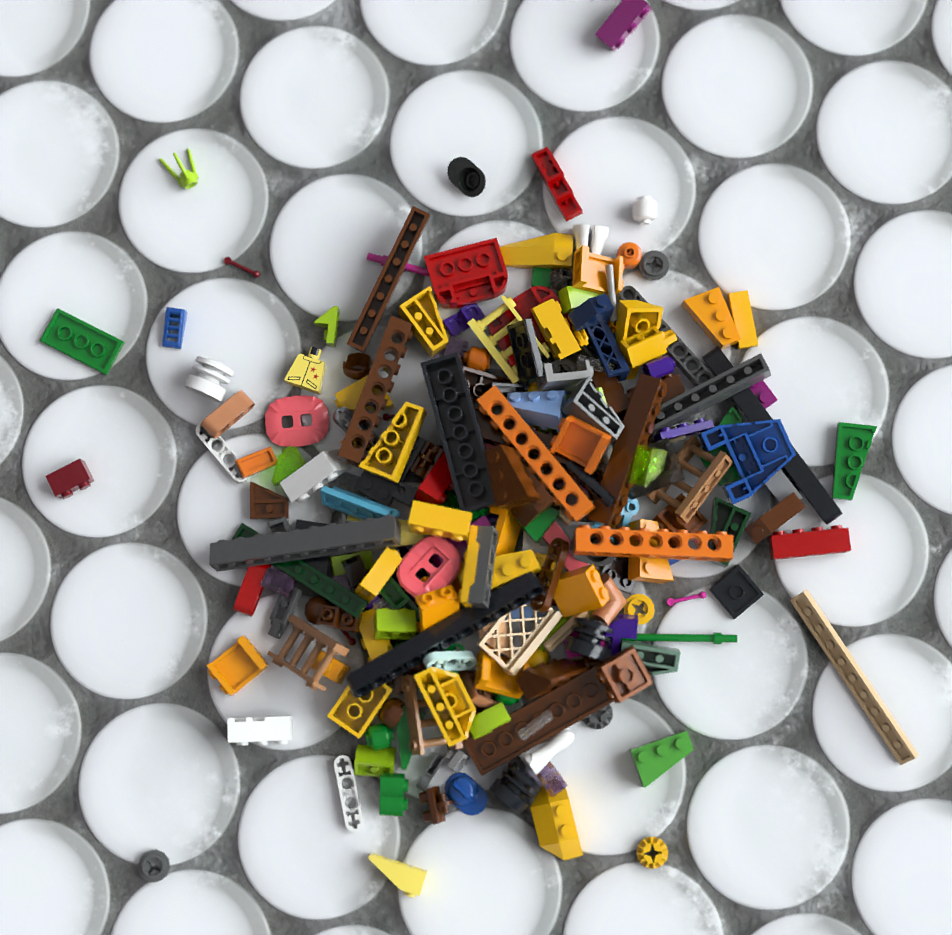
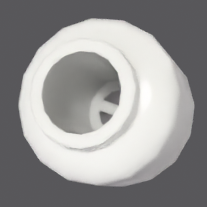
[632,196,657,225]

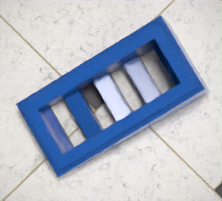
[162,307,187,349]

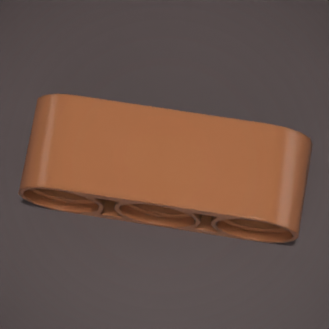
[201,390,255,439]

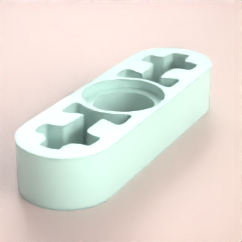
[423,651,477,671]

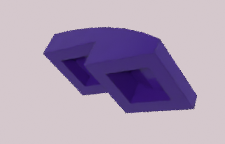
[443,303,485,339]

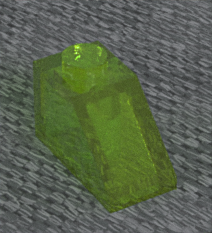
[629,445,667,487]
[271,446,306,487]

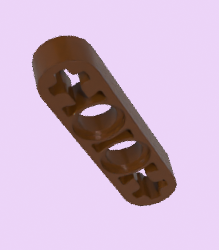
[531,538,569,613]

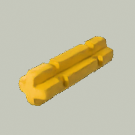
[572,326,589,346]

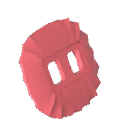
[265,395,329,447]
[396,536,462,598]

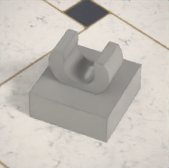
[444,749,470,773]

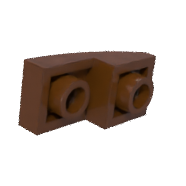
[317,605,363,633]

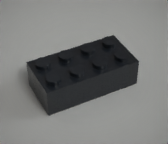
[354,436,426,507]

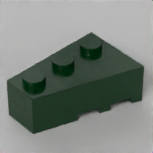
[708,497,751,568]

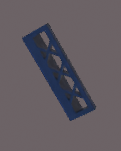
[585,322,630,382]

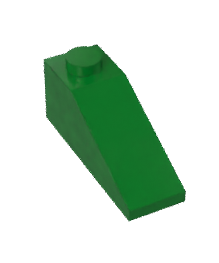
[397,706,426,770]

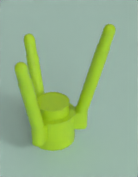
[159,148,199,189]

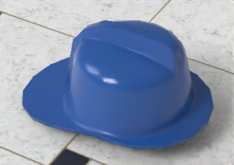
[445,772,488,816]

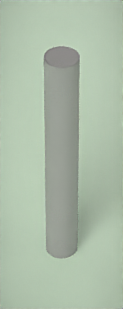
[606,264,618,322]

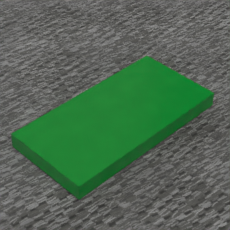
[39,308,125,375]

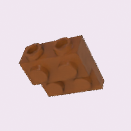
[652,493,708,547]
[596,648,653,703]

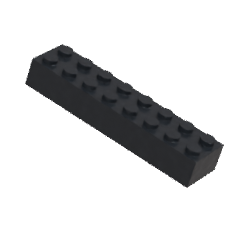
[420,352,495,513]

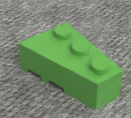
[629,730,694,788]

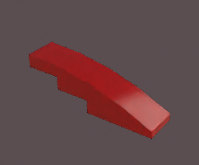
[531,146,583,222]

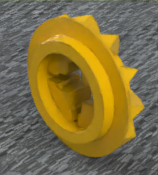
[623,594,655,625]
[636,836,668,869]

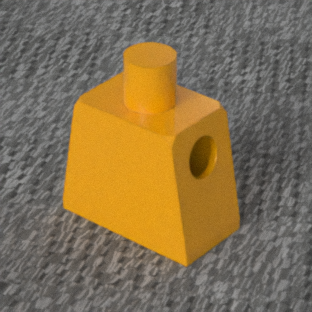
[311,650,351,684]

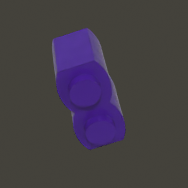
[641,355,676,378]

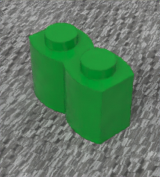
[379,773,409,816]

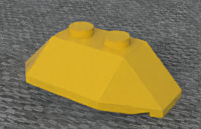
[414,666,476,747]
[530,778,583,860]

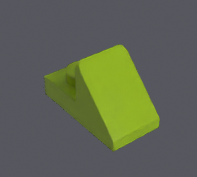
[314,306,340,347]

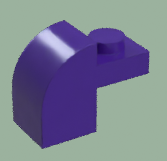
[605,614,638,656]

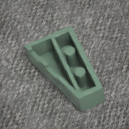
[619,639,681,675]

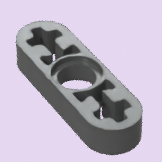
[332,407,380,451]

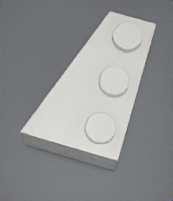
[280,449,351,503]
[228,716,292,746]

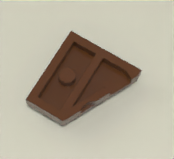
[250,482,289,519]

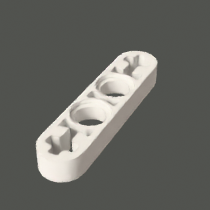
[196,422,250,483]
[334,755,364,832]

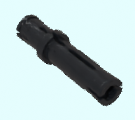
[564,460,616,508]

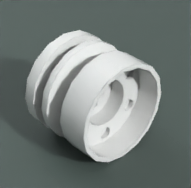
[184,356,234,402]

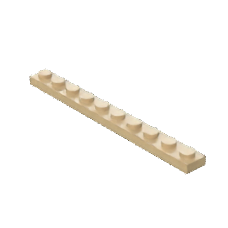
[790,590,918,765]

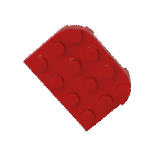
[424,238,508,309]
[487,286,572,367]

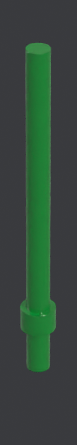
[620,632,737,644]

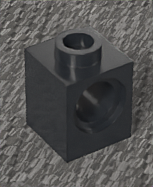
[341,555,367,588]

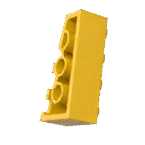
[358,401,427,484]

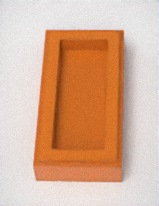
[235,446,278,479]

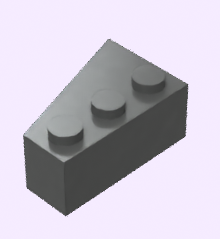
[561,375,625,445]

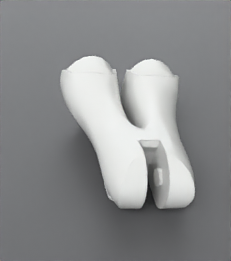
[573,224,609,255]
[519,729,574,775]

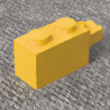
[620,326,677,368]

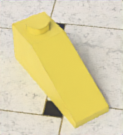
[368,853,427,898]

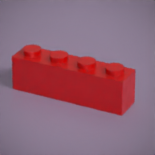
[415,451,454,505]
[768,525,851,560]

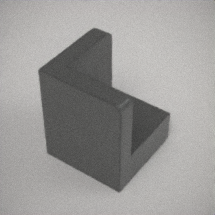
[267,517,291,532]

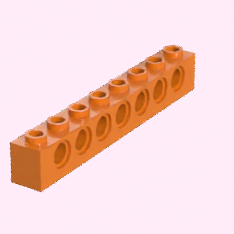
[477,385,595,522]
[573,525,733,562]

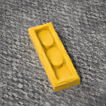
[728,290,758,349]

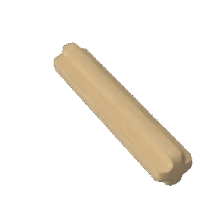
[543,611,591,653]

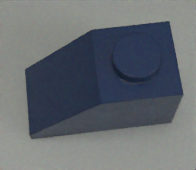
[567,293,614,332]

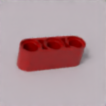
[233,564,272,617]

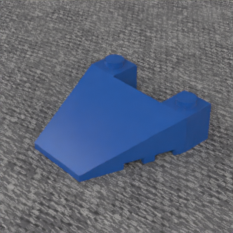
[698,419,796,505]

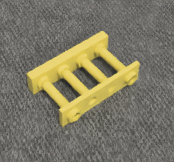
[467,295,551,384]

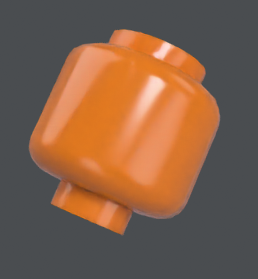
[616,242,642,269]
[463,346,492,372]

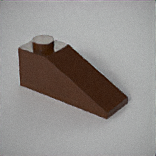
[744,492,805,544]

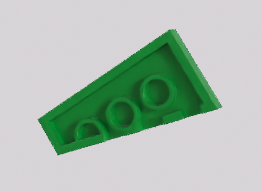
[831,422,877,501]

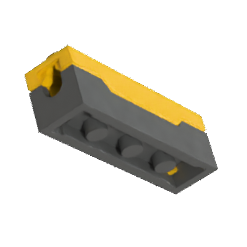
[459,525,498,608]

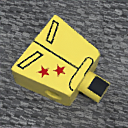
[284,347,326,395]

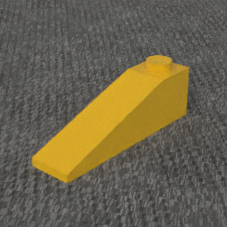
[499,233,573,271]
[616,300,663,380]

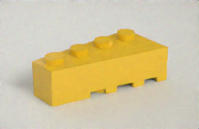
[457,549,542,593]

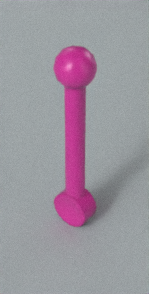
[667,591,706,606]

